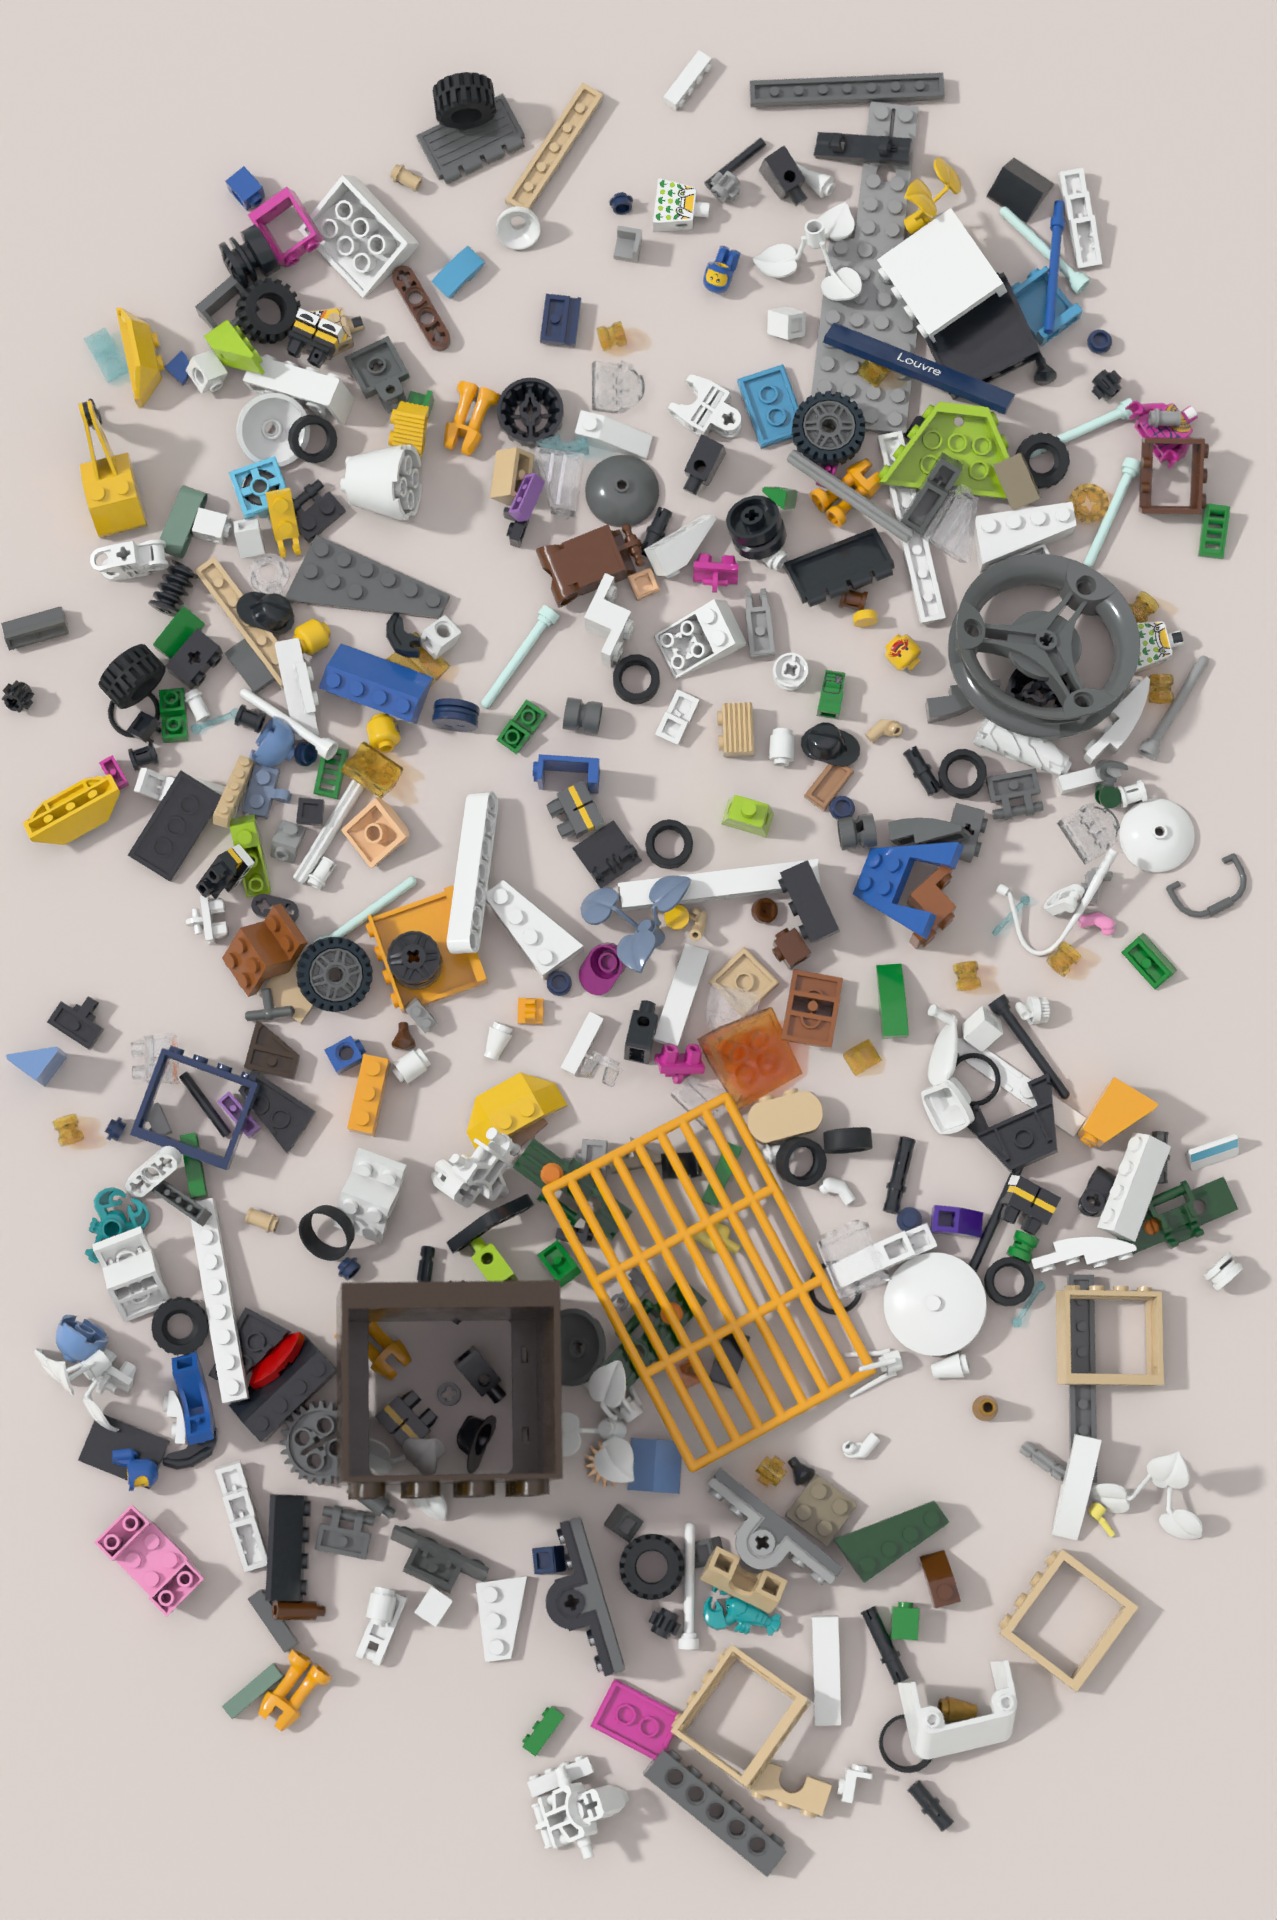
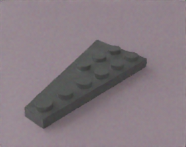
[285,535,450,619]

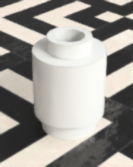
[769,728,795,766]
[392,1048,431,1084]
[366,1587,396,1627]

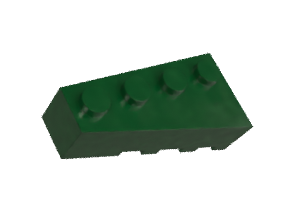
[833,1501,949,1583]

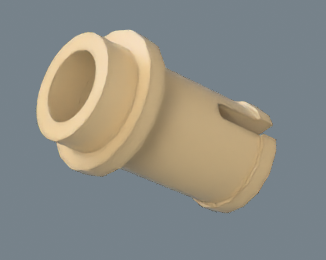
[390,164,423,192]
[245,1207,279,1233]

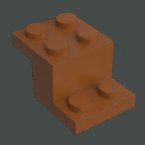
[907,866,956,949]
[222,903,308,997]
[781,969,843,1049]

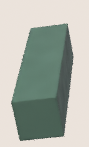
[222,1663,285,1719]

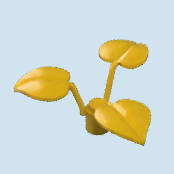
[904,157,961,235]

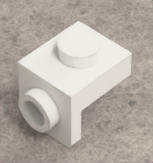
[134,768,175,801]
[837,1764,873,1803]

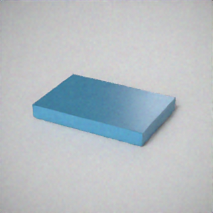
[737,364,799,449]

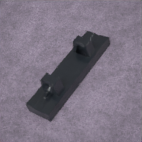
[814,132,914,165]

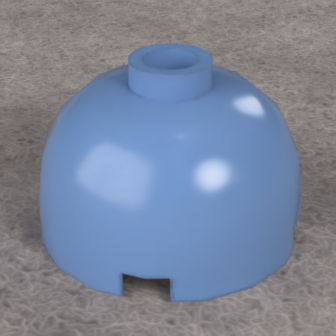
[249,715,295,767]
[56,1315,109,1363]

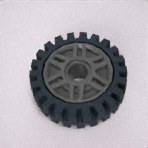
[792,391,866,467]
[296,937,373,1012]

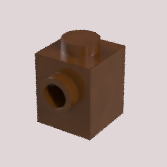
[772,928,811,970]

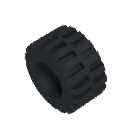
[432,72,497,129]
[235,278,301,344]
[98,644,166,709]
[619,1534,684,1600]

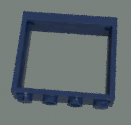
[130,1045,261,1170]

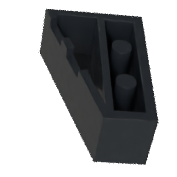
[778,860,840,944]

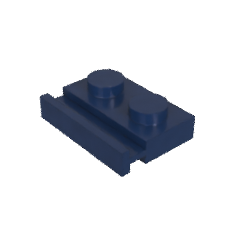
[540,293,581,347]

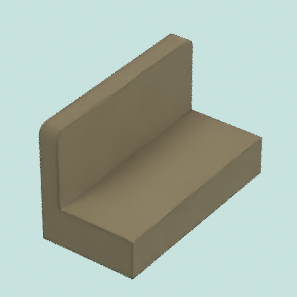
[993,452,1042,510]

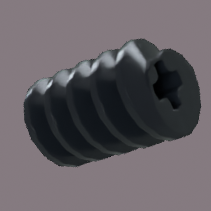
[148,560,198,616]

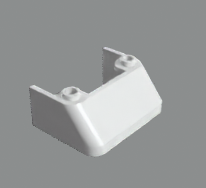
[898,1660,1017,1759]

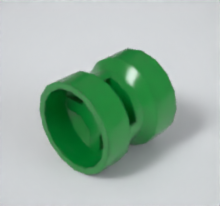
[1006,1230,1039,1264]

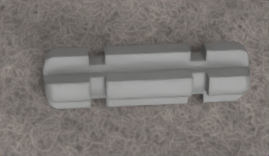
[1020,1441,1066,1480]

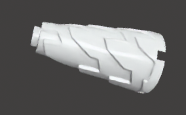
[973,718,1072,776]

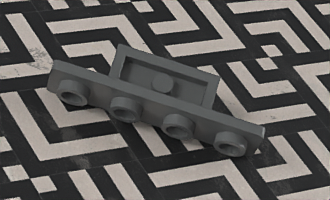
[390,1525,489,1593]

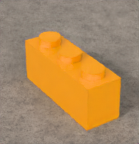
[347,1054,391,1137]

